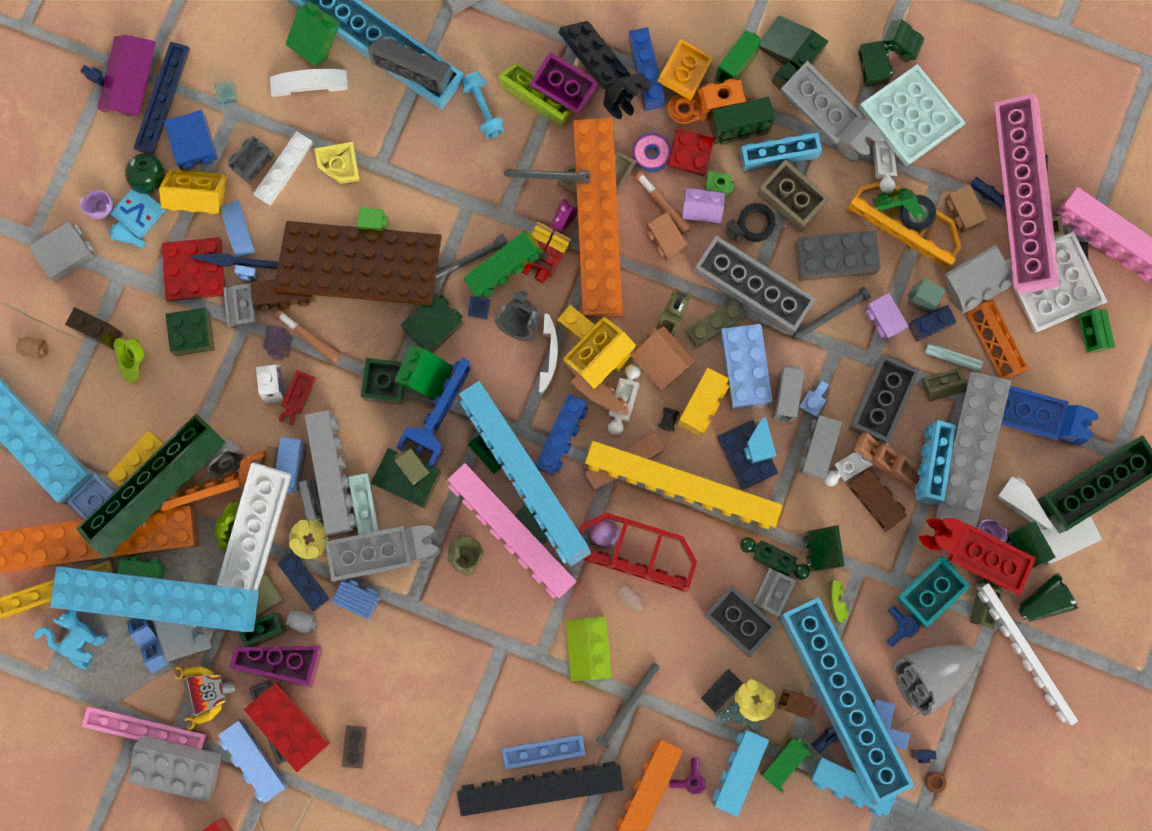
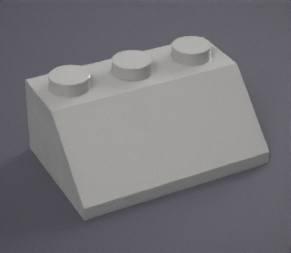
[945,245,1013,314]
[153,620,212,663]

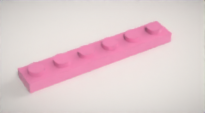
[82,706,207,750]

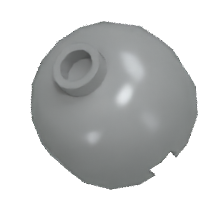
[205,439,245,477]

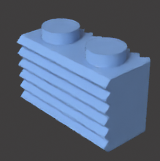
[332,579,380,620]

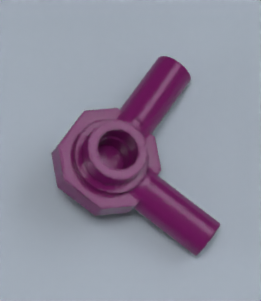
[670,758,706,794]

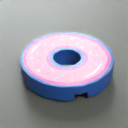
[633,133,671,172]

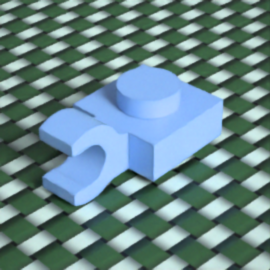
[799,381,829,417]

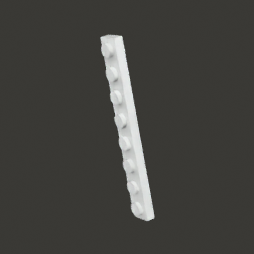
[976,582,1078,726]

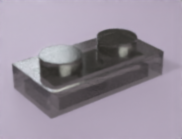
[342,725,367,769]

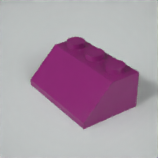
[529,52,600,115]

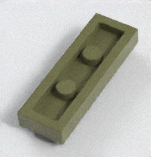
[686,299,746,348]

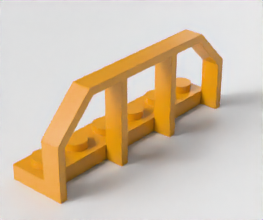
[846,182,961,272]

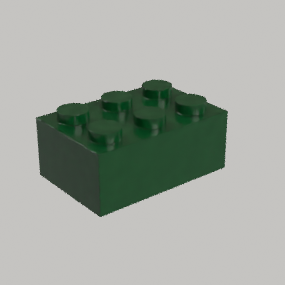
[709,96,775,145]

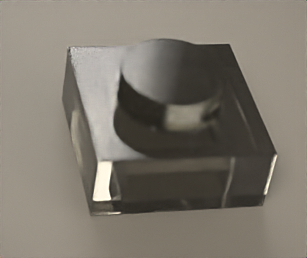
[725,219,745,243]

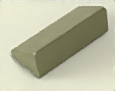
[922,368,967,401]
[970,586,1003,629]

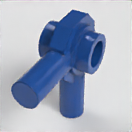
[887,606,919,647]

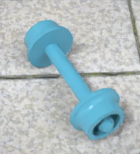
[462,72,504,138]

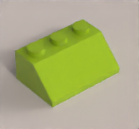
[565,616,612,681]

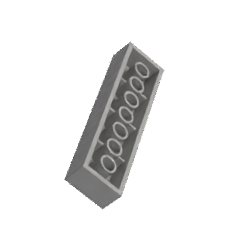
[935,371,1012,528]

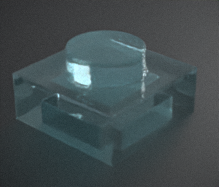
[214,81,238,105]

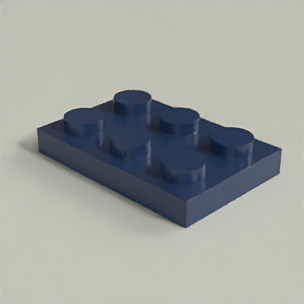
[717,420,778,490]

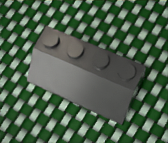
[368,37,453,95]

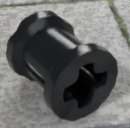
[658,407,680,432]

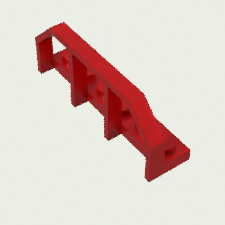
[579,512,697,592]

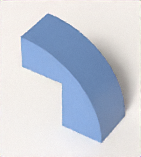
[220,200,255,257]
[127,618,170,673]
[871,699,910,750]

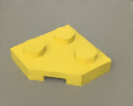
[314,142,360,184]

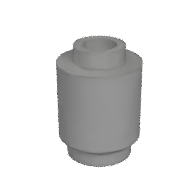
[286,610,318,635]

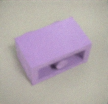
[682,188,725,223]
[865,293,909,342]

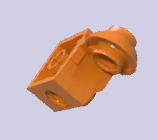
[668,79,746,124]

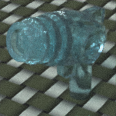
[715,703,762,733]

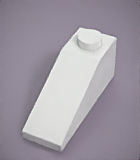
[996,476,1053,533]

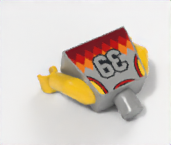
[174,666,235,730]

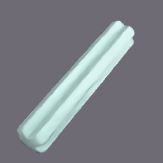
[925,343,983,372]

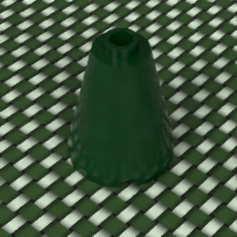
[1018,573,1079,622]

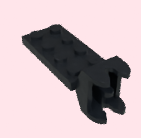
[558,21,651,119]

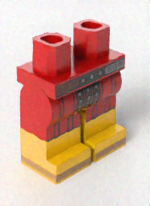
[521,222,571,284]

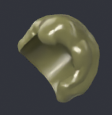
[448,535,484,576]

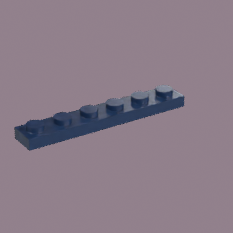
[133,41,190,156]

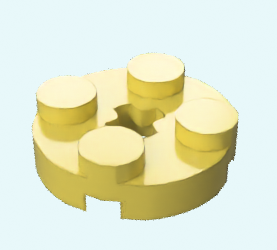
[289,519,330,559]
[735,679,776,722]

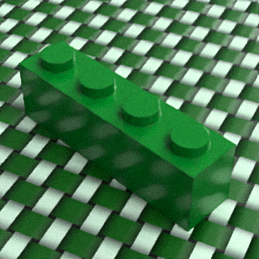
[464,231,543,298]

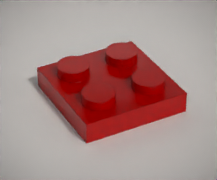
[668,128,714,176]

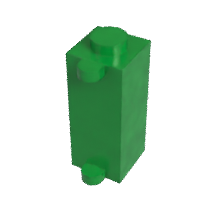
[760,737,813,793]

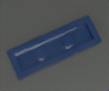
[277,552,330,612]

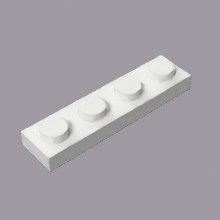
[253,131,314,206]

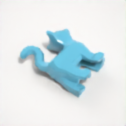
[34,610,108,670]

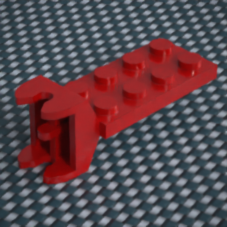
[919,518,1036,595]

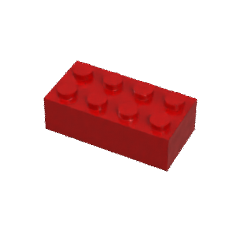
[244,682,331,772]

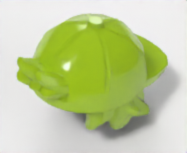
[214,501,240,551]

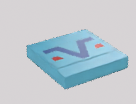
[110,189,166,239]

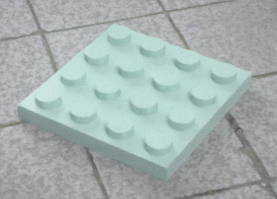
[858,64,966,167]

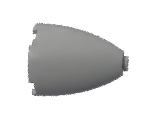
[893,645,977,716]

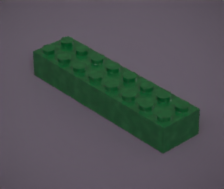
[76,414,226,559]

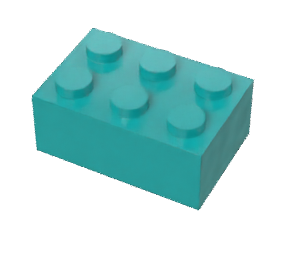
[894,556,971,628]

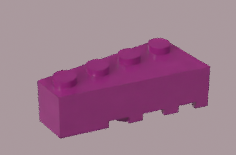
[229,645,322,688]

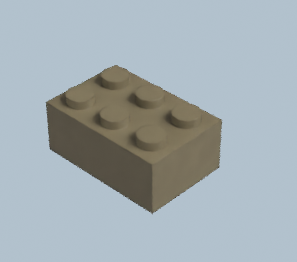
[757,159,829,232]

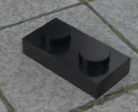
[701,669,743,713]

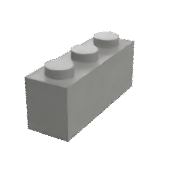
[798,415,842,481]

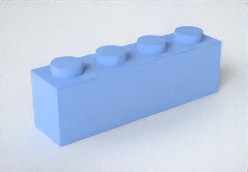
[218,719,288,803]

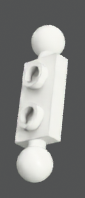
[872,138,897,193]
[608,364,641,436]
[823,441,889,486]

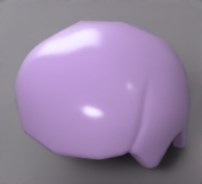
[80,190,113,219]
[587,518,620,548]
[976,519,1008,542]

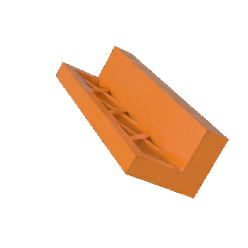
[966,300,1029,379]

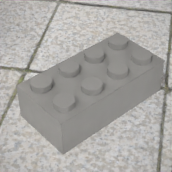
[128,735,222,802]

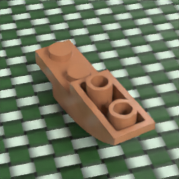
[564,361,629,416]

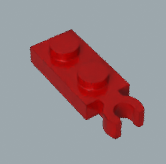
[279,370,316,426]

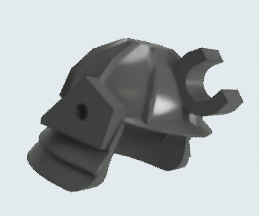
[495,291,540,341]

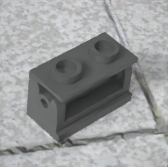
[228,135,274,184]

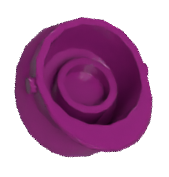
[550,198,578,233]

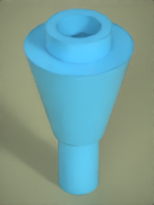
[109,222,146,249]

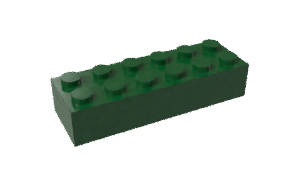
[1037,435,1152,534]

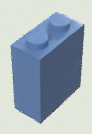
[276,437,307,494]

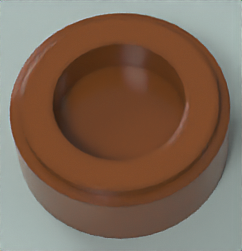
[925,772,947,793]

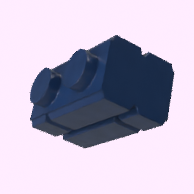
[908,305,956,342]

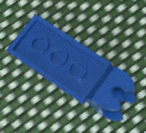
[396,357,472,468]
[1001,386,1099,445]

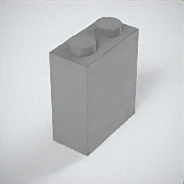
[29,221,95,283]
[772,365,804,423]

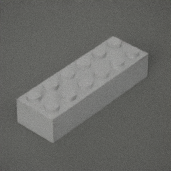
[693,236,816,336]
[305,410,357,536]

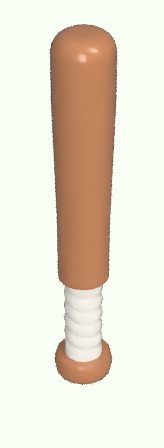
[634,170,691,234]
[274,309,341,364]

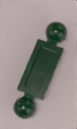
[740,537,810,580]

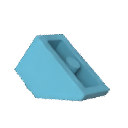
[744,417,777,464]

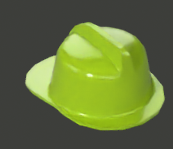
[114,338,145,383]

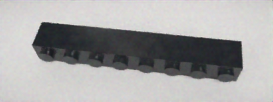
[457,761,624,816]

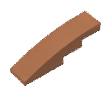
[854,433,920,491]

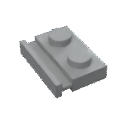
[223,283,257,327]
[299,480,323,521]
[752,568,796,617]

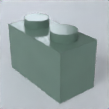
[907,278,946,314]

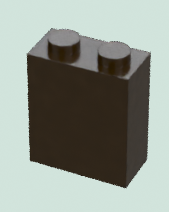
[65,307,123,350]

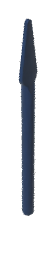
[192,253,278,269]

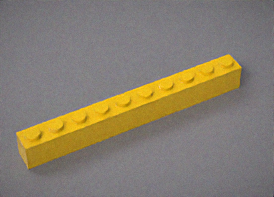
[584,441,783,530]

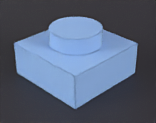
[234,265,259,282]

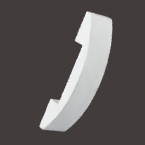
[270,69,348,97]
[539,314,558,395]

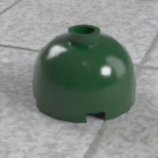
[125,154,165,194]

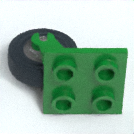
[873,188,936,231]

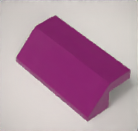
[97,35,156,116]

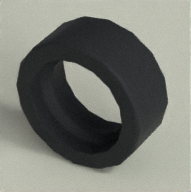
[737,203,775,242]

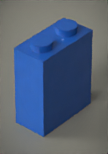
[164,110,218,170]

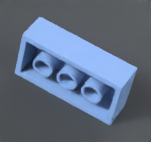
[720,324,773,410]

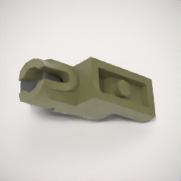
[656,289,691,337]

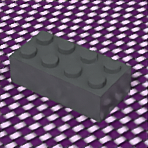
[795,230,881,281]
[848,354,920,444]

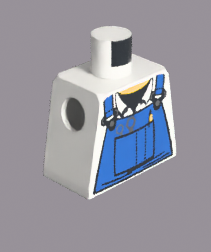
[256,365,285,404]

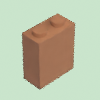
[631,326,695,391]

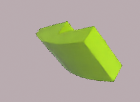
[829,580,848,623]

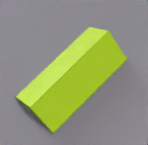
[498,62,574,129]

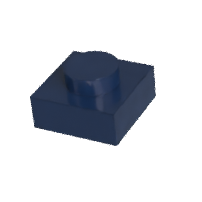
[80,65,104,87]
[468,296,490,320]
[911,750,937,763]

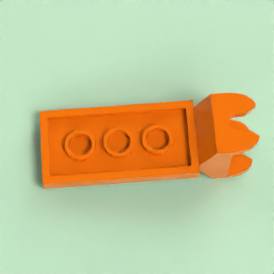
[161,450,266,511]

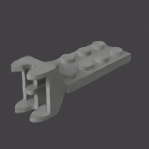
[780,61,882,161]
[325,525,441,582]

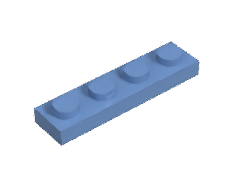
[502,734,586,769]

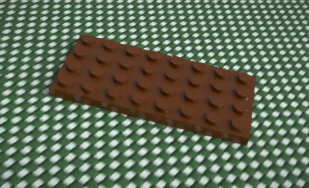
[273,221,442,306]

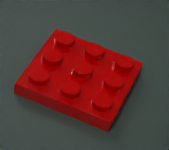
[162,237,225,302]

